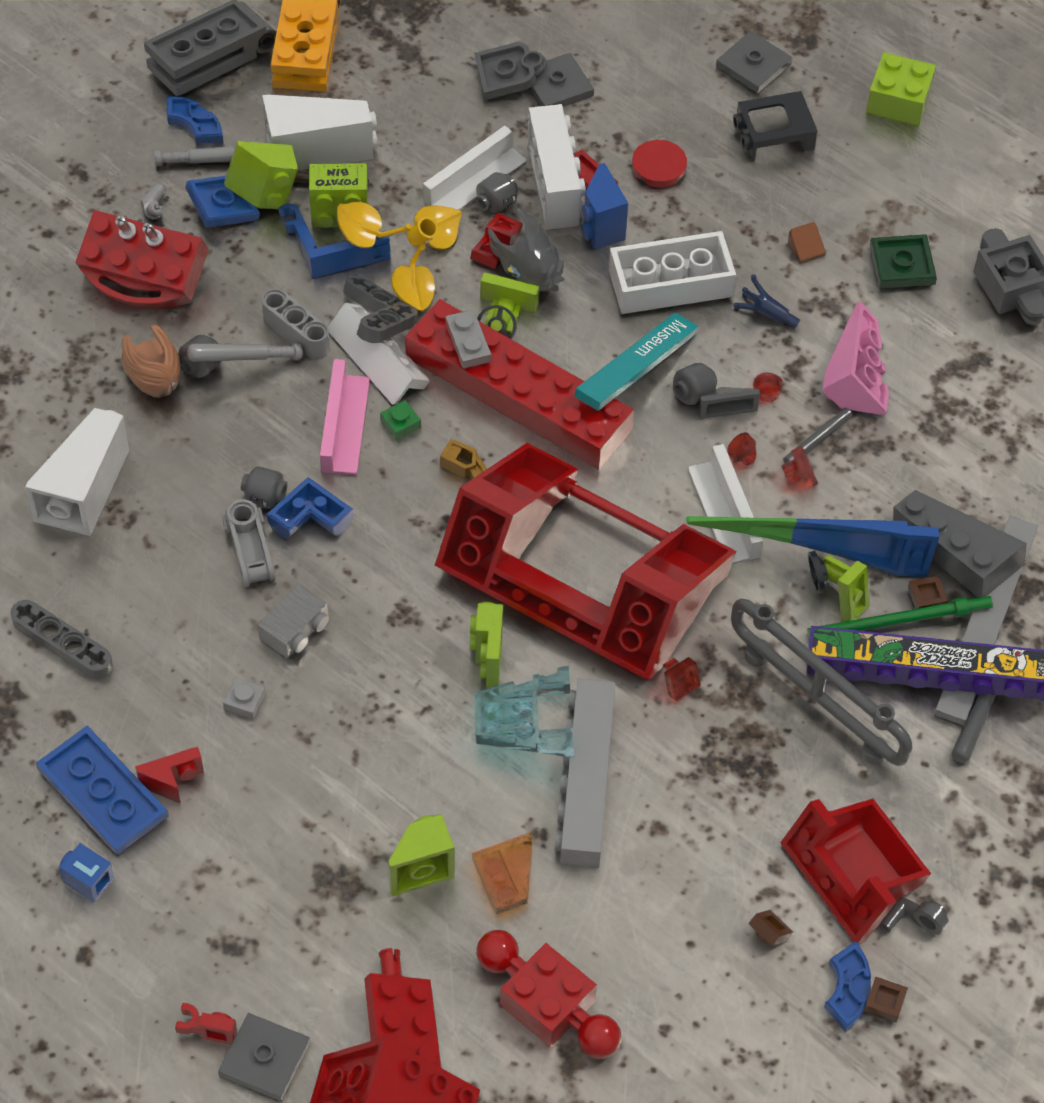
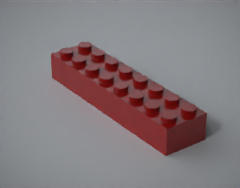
[405,299,634,470]

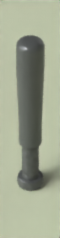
[951,693,997,763]

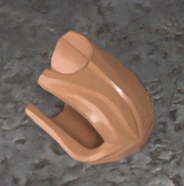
[121,325,181,398]

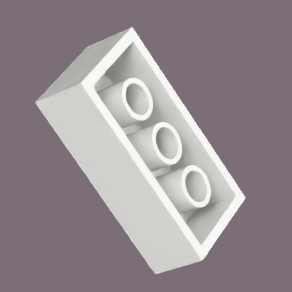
[528,104,586,230]
[609,231,736,314]

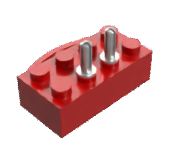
[75,210,209,309]

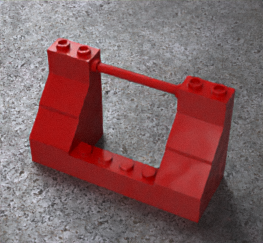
[434,443,737,680]

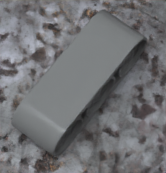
[261,289,330,360]

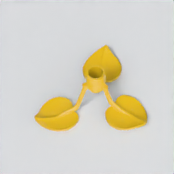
[337,202,462,312]

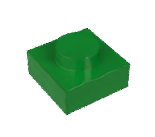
[380,400,421,440]

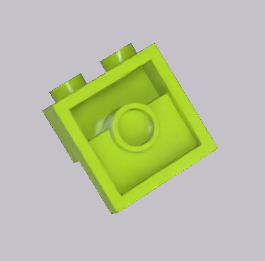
[470,602,503,692]

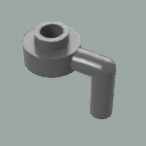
[879,898,949,935]

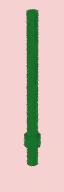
[807,596,993,639]

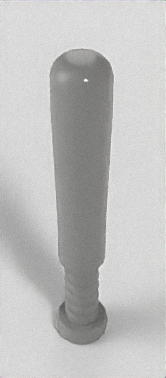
[154,146,235,166]
[187,343,303,362]

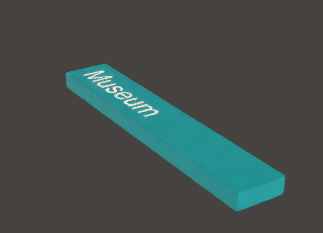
[574,312,699,411]

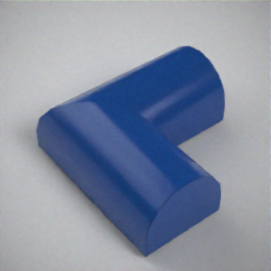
[267,477,354,539]

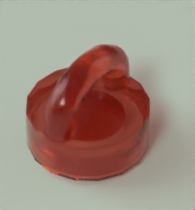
[752,372,782,402]
[727,432,757,466]

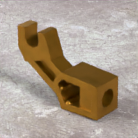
[440,439,487,479]

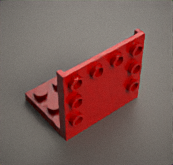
[310,1037,481,1103]

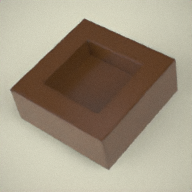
[908,576,948,609]
[748,910,794,946]
[864,977,908,1023]

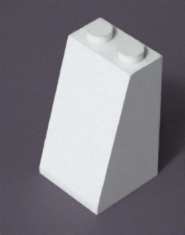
[262,94,378,171]
[25,408,129,536]

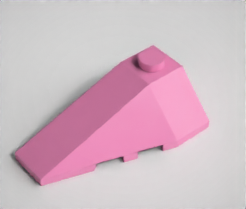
[823,301,889,415]

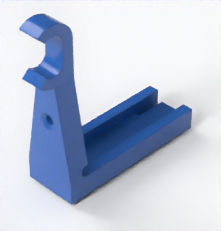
[279,204,391,279]

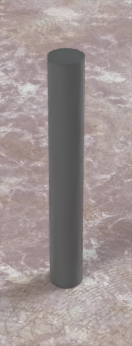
[783,408,852,467]

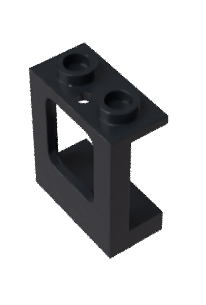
[733,91,818,161]

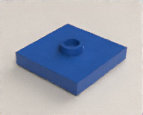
[185,176,260,228]

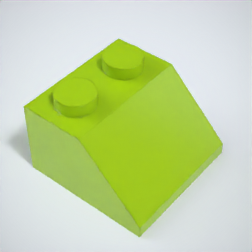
[224,141,298,209]
[388,814,455,897]

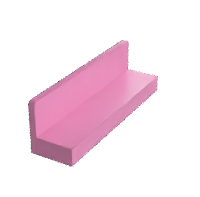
[320,359,370,475]

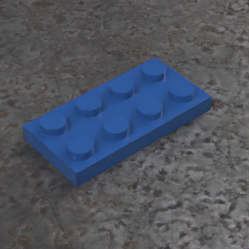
[36,725,169,855]

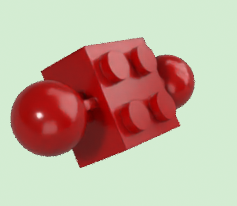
[476,930,622,1059]

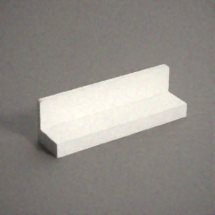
[423,126,527,211]
[328,303,430,405]
[688,444,763,564]

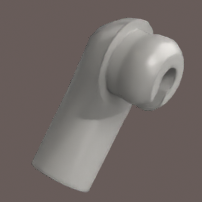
[141,183,166,220]

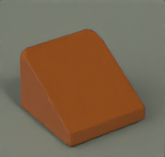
[788,222,826,263]

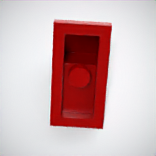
[135,746,204,803]

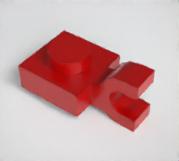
[175,1003,238,1045]

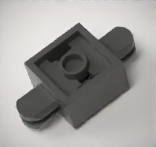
[973,228,1044,325]

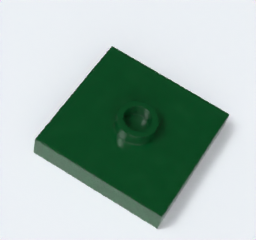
[870,234,937,288]

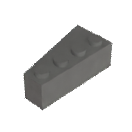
[893,490,1027,598]

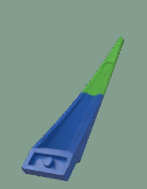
[686,516,939,577]

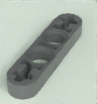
[10,600,113,679]

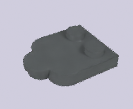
[474,42,547,100]

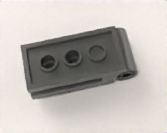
[144,0,277,96]

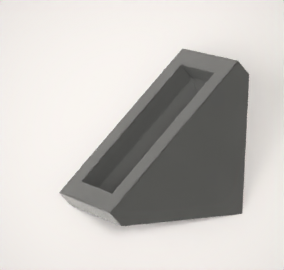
[699,387,760,419]

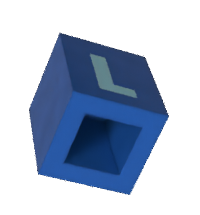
[59,843,115,902]

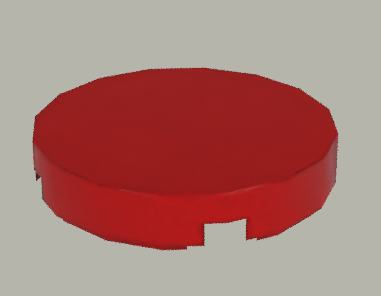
[632,139,687,188]

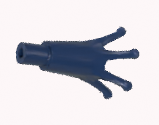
[733,274,800,330]

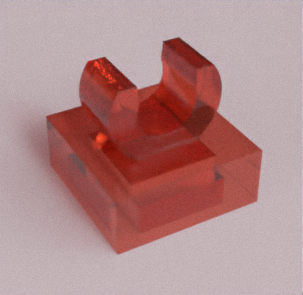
[781,446,819,488]
[663,657,701,701]

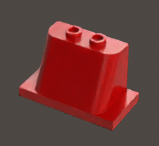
[780,798,931,944]

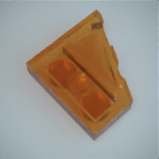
[472,832,533,914]

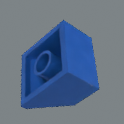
[581,163,628,250]

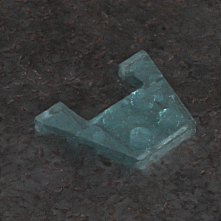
[475,666,574,757]

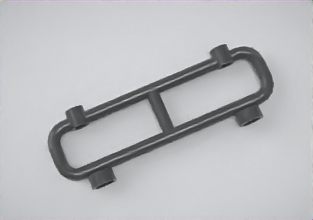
[731,599,913,766]

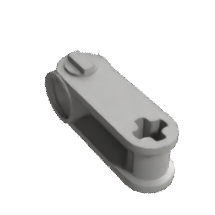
[222,499,275,588]

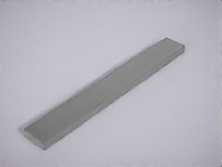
[934,515,1038,726]

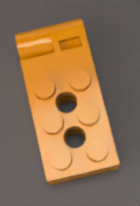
[271,0,341,92]

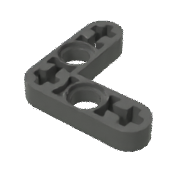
[343,275,418,343]

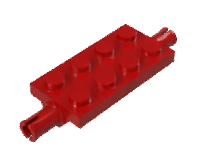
[364,948,441,1068]

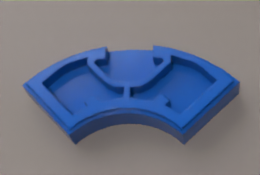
[167,97,223,143]
[824,941,871,1033]

